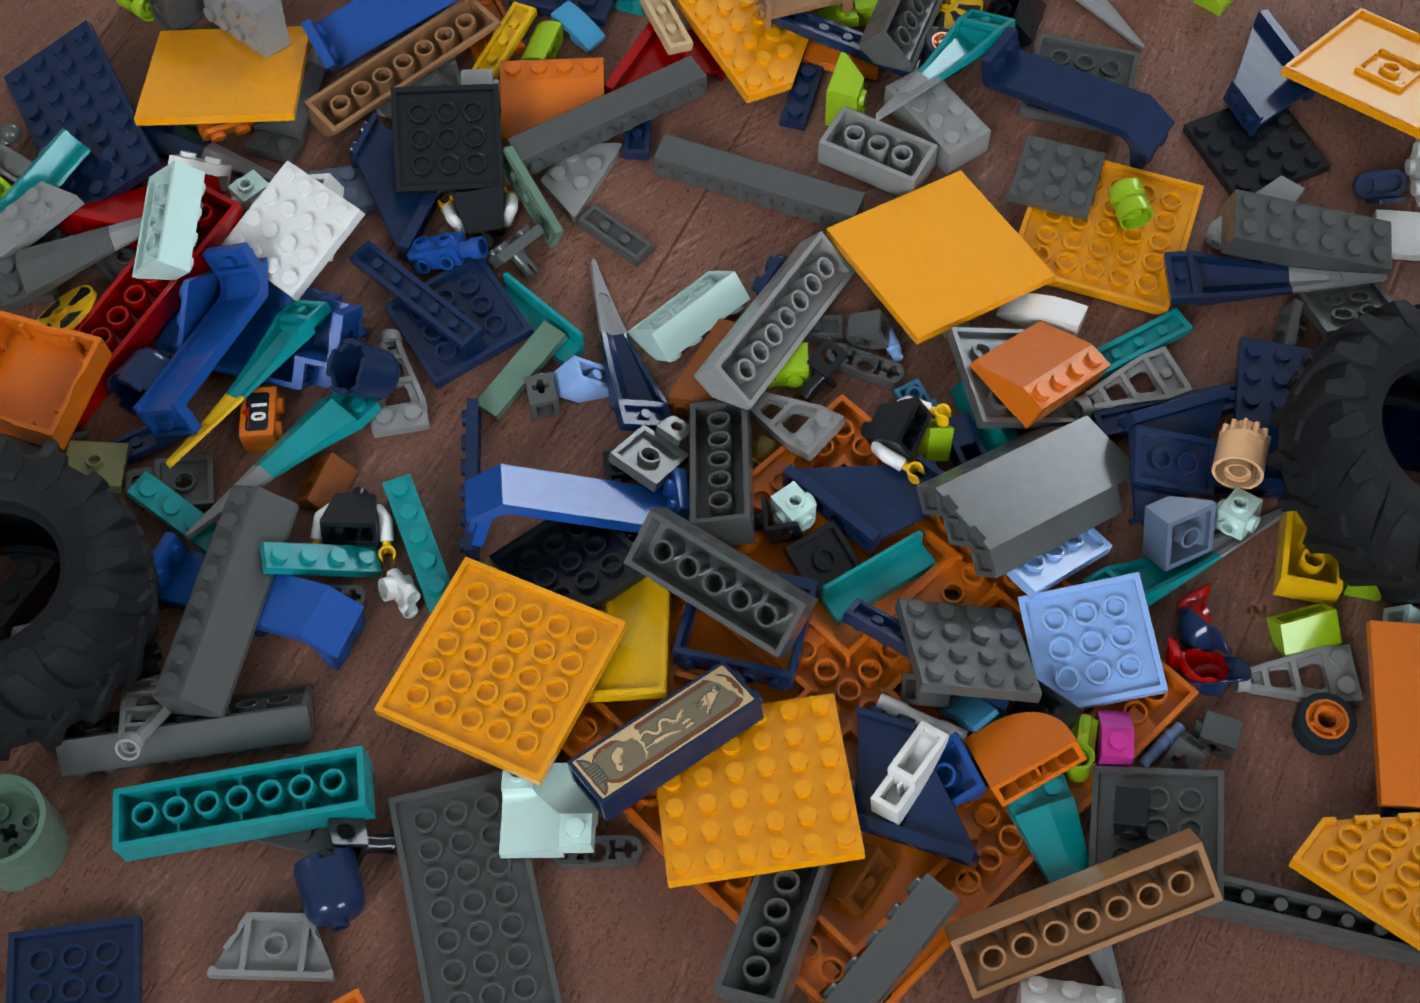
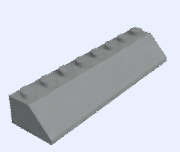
[694,231,855,410]

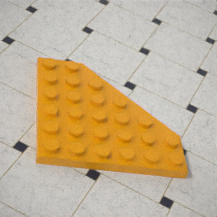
[673,0,817,103]
[1288,812,1420,951]

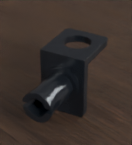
[796,338,848,402]
[754,496,803,544]
[327,818,396,868]

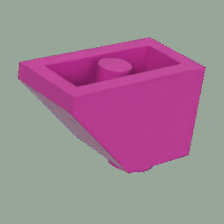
[1096,709,1134,767]

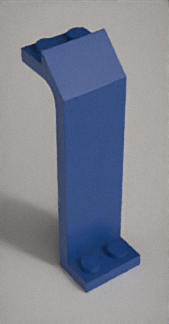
[301,0,461,74]
[133,242,269,438]
[464,464,690,547]
[152,531,366,670]

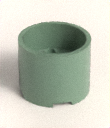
[0,774,69,892]

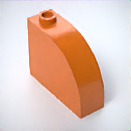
[964,712,1087,807]

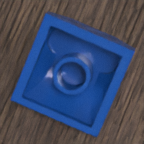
[935,732,989,808]

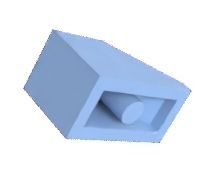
[552,355,609,403]

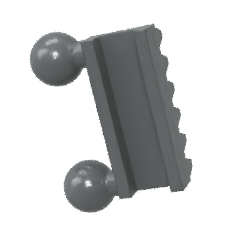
[0,123,46,182]

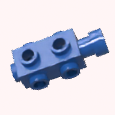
[407,231,488,274]

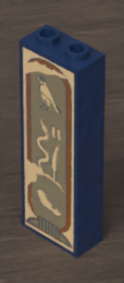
[567,661,764,822]

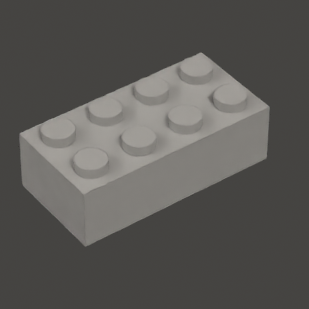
[203,0,291,58]
[883,67,991,174]
[818,106,938,197]

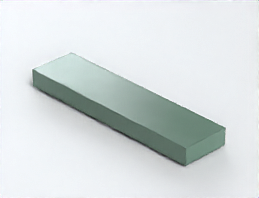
[502,145,564,248]
[478,320,567,421]

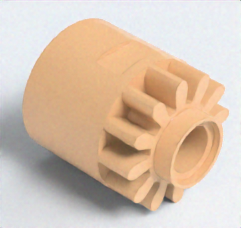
[1212,418,1271,490]

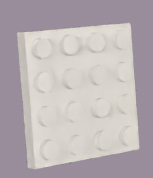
[221,160,365,301]

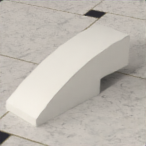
[996,293,1088,337]
[870,720,949,826]

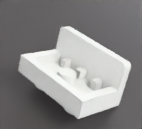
[168,150,232,191]

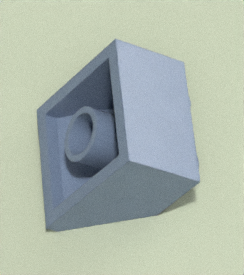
[1142,496,1216,572]

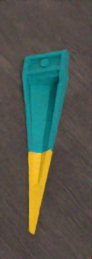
[166,299,332,468]

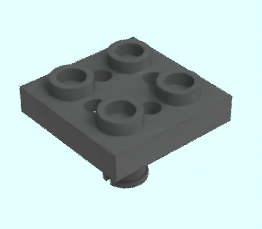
[485,223,545,280]

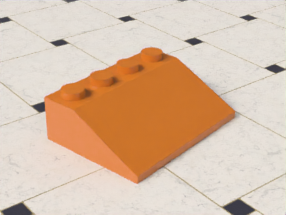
[500,57,605,142]
[969,320,1111,429]

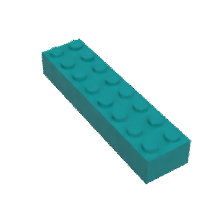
[112,745,376,862]

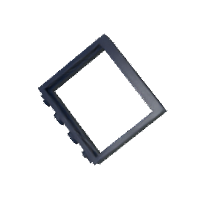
[672,570,818,691]

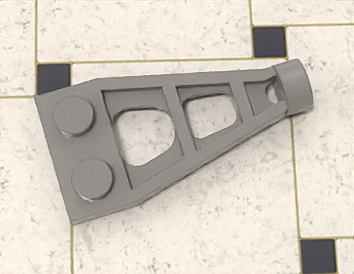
[371,329,430,438]
[1073,346,1193,418]
[749,392,846,462]
[1232,644,1363,706]
[115,674,171,761]

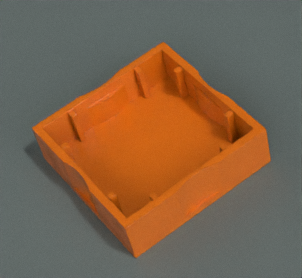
[0,311,112,452]

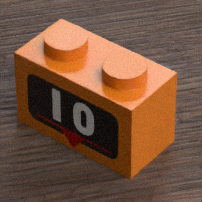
[239,386,286,452]

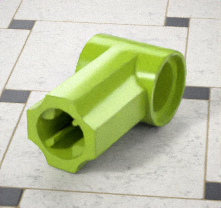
[1064,714,1098,782]

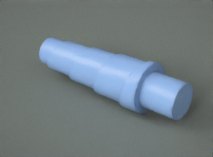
[886,317,903,362]
[1138,722,1186,768]

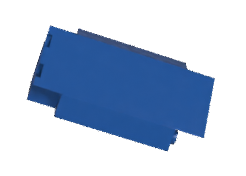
[157,271,370,390]

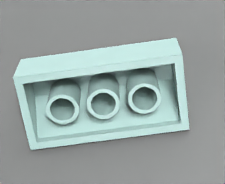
[132,160,206,280]
[628,271,750,362]

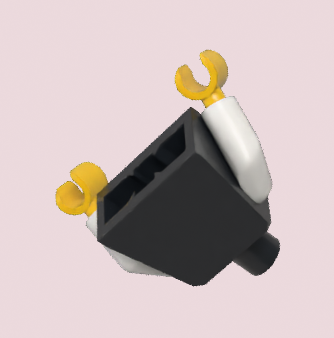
[437,186,520,252]
[860,396,951,484]
[310,487,397,565]

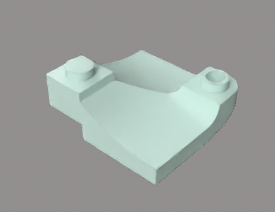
[499,762,599,858]

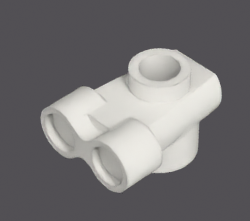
[378,568,421,619]

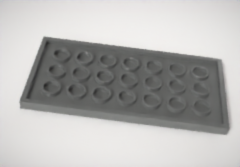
[388,771,562,1003]

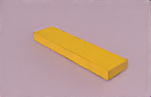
[472,1,537,79]

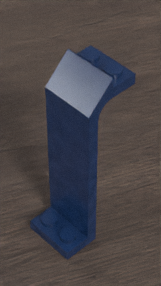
[981,26,1175,169]

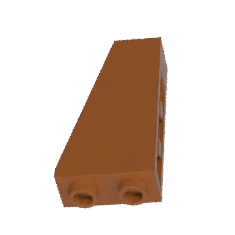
[668,319,736,416]

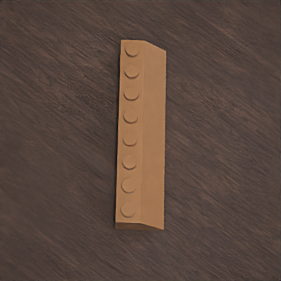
[304,0,502,137]
[943,828,1223,1000]

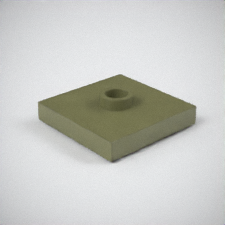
[66,440,129,493]

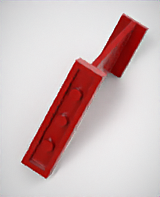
[604,21,727,94]
[57,174,222,248]

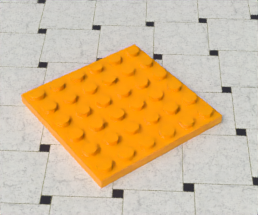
[1018,160,1204,316]
[374,556,628,786]
[657,693,865,888]

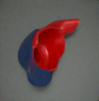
[1176,582,1233,655]
[1165,637,1252,696]

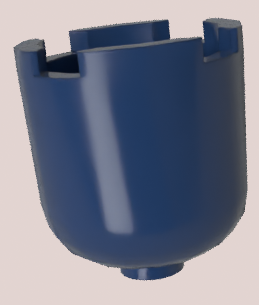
[326,338,400,401]
[105,347,172,418]
[293,848,366,931]

